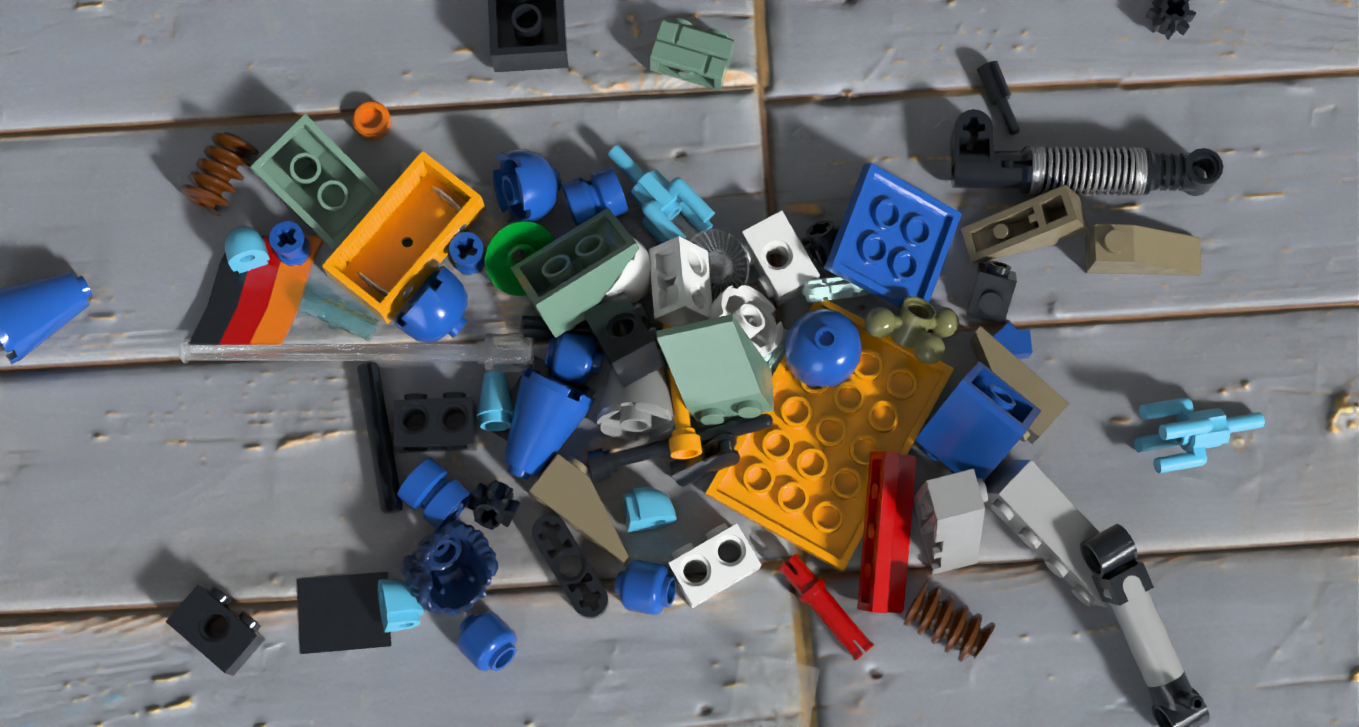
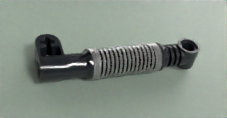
[950,109,1224,196]

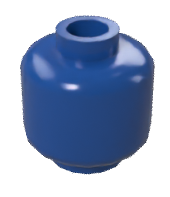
[545,331,604,385]
[615,560,677,615]
[457,611,517,671]

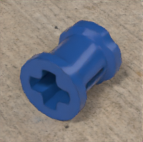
[269,221,311,266]
[449,232,485,275]

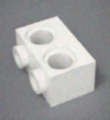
[649,236,712,327]
[668,523,761,608]

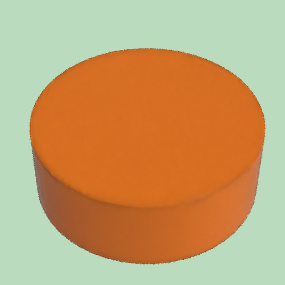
[352,101,392,141]

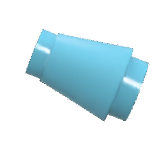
[476,371,514,431]

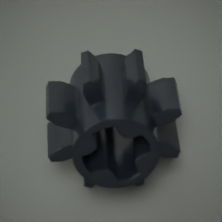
[1146,0,1196,40]
[801,220,840,268]
[467,480,520,530]

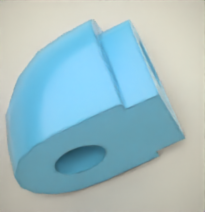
[224,226,270,274]
[622,487,677,532]
[378,579,424,633]

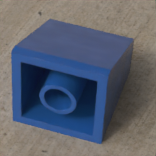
[915,361,1041,481]

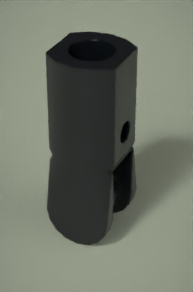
[669,433,740,487]

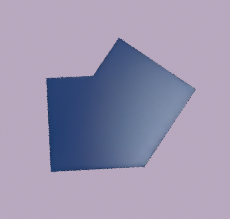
[993,322,1033,359]

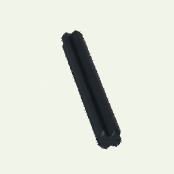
[357,362,403,514]

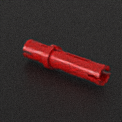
[778,553,874,661]

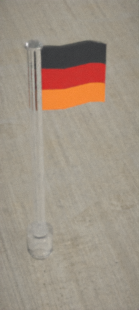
[179,235,534,372]

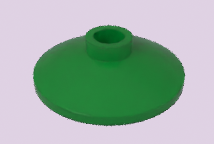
[484,221,555,296]

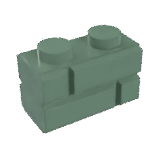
[650,18,734,91]

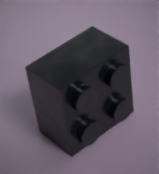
[488,0,569,72]

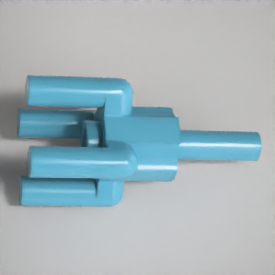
[608,145,715,244]
[1134,397,1265,473]

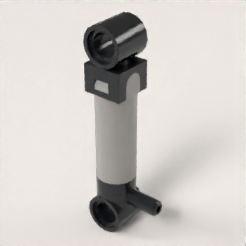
[1080,524,1210,727]

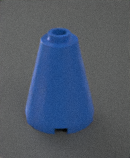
[0,272,93,365]
[503,367,596,480]

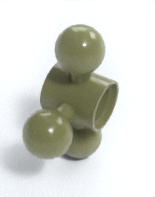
[865,296,959,365]

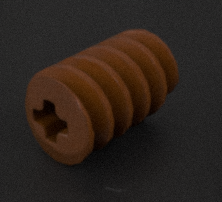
[181,132,259,216]
[904,580,996,662]

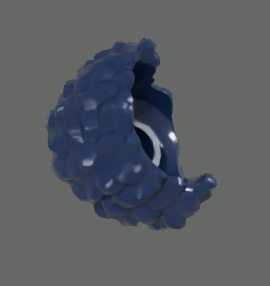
[401,521,499,616]

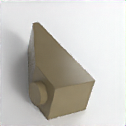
[960,185,1090,264]
[1085,224,1201,276]
[970,326,1070,444]
[529,454,629,567]

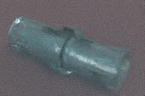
[298,289,379,342]

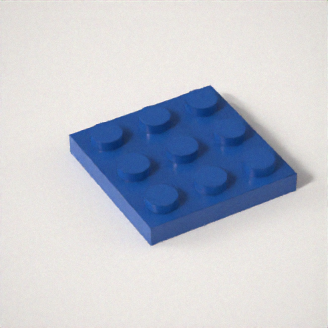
[824,162,962,309]

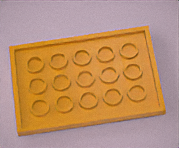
[705,298,954,572]

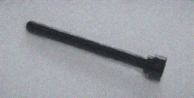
[587,413,773,481]

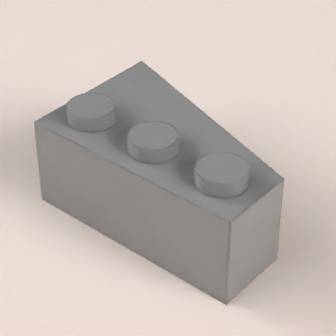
[913,469,988,575]

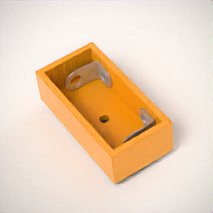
[322,150,486,325]

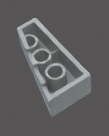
[984,460,1110,608]

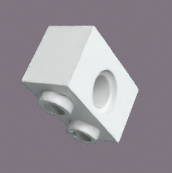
[738,211,820,306]

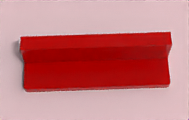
[857,451,917,613]

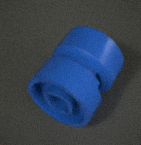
[561,166,628,227]
[397,458,473,530]

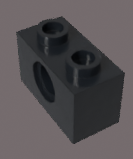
[583,292,665,387]
[165,585,265,676]

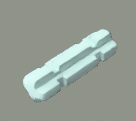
[802,276,870,303]

